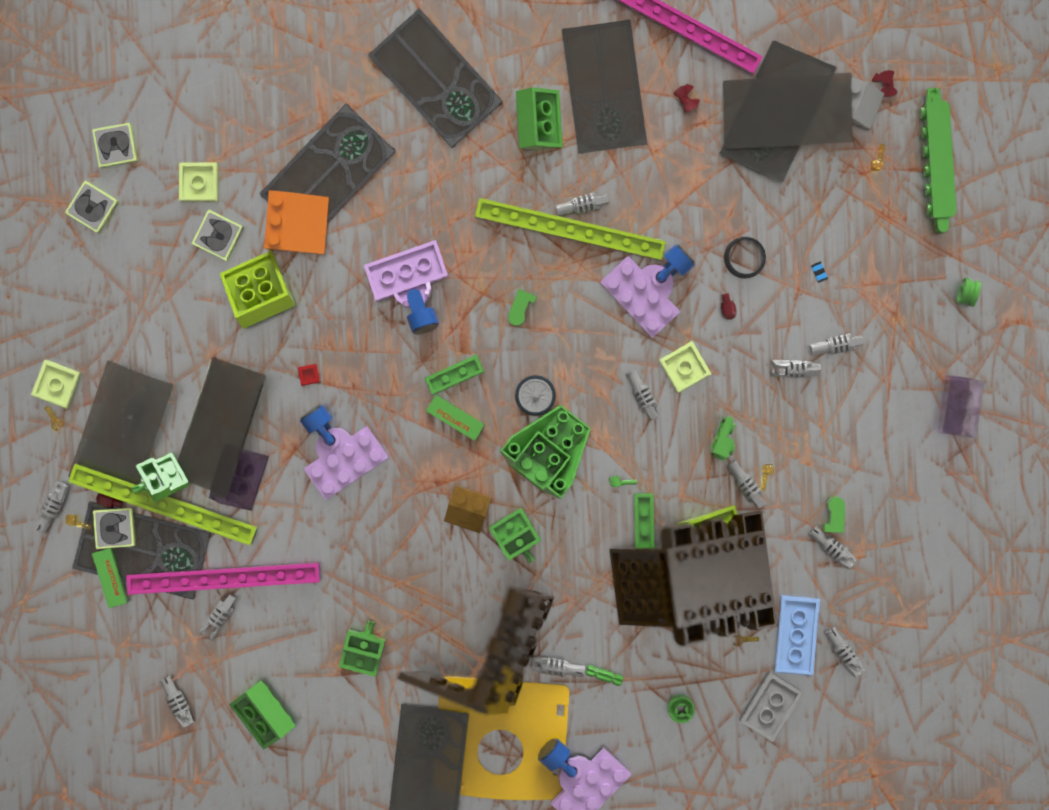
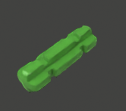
[586,665,623,686]

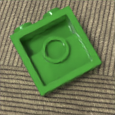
[710,416,736,461]

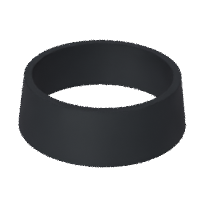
[724,237,766,279]

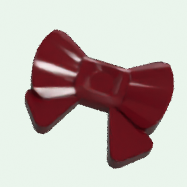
[872,70,898,97]
[673,84,700,113]

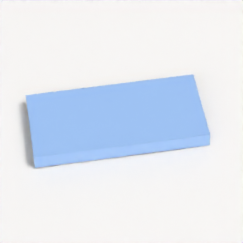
[774,595,820,676]

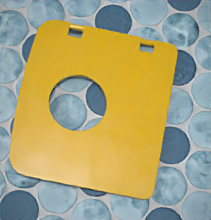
[434,676,569,800]

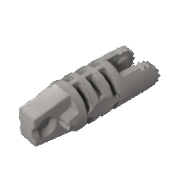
[771,360,821,378]
[198,593,235,641]

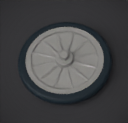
[515,375,556,416]

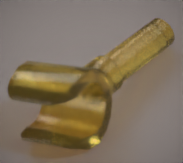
[871,144,885,171]
[44,406,64,431]
[761,464,774,491]
[65,514,92,530]
[733,634,759,646]

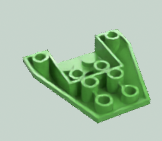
[500,405,591,499]

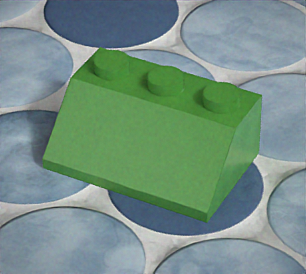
[516,87,563,150]
[229,680,296,750]

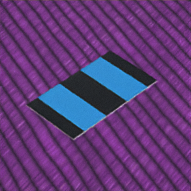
[811,261,828,283]

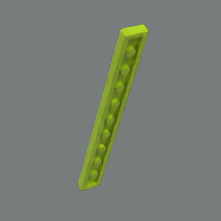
[475,198,666,260]
[68,464,257,545]

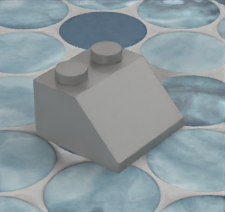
[834,76,885,130]

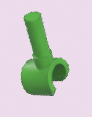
[609,475,637,487]

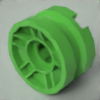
[957,277,981,307]
[667,694,695,723]

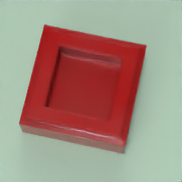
[297,364,321,386]

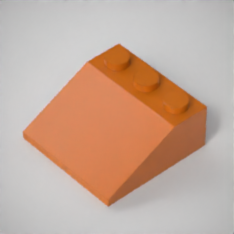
[264,190,329,255]

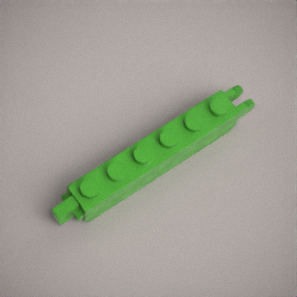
[920,88,957,234]

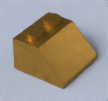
[444,485,492,533]

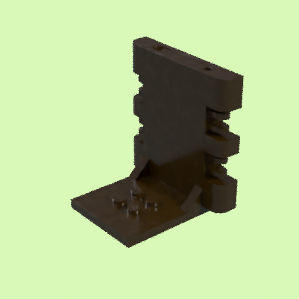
[609,511,777,647]
[397,586,554,716]

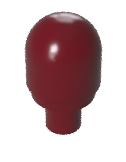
[720,293,737,320]
[96,493,123,508]

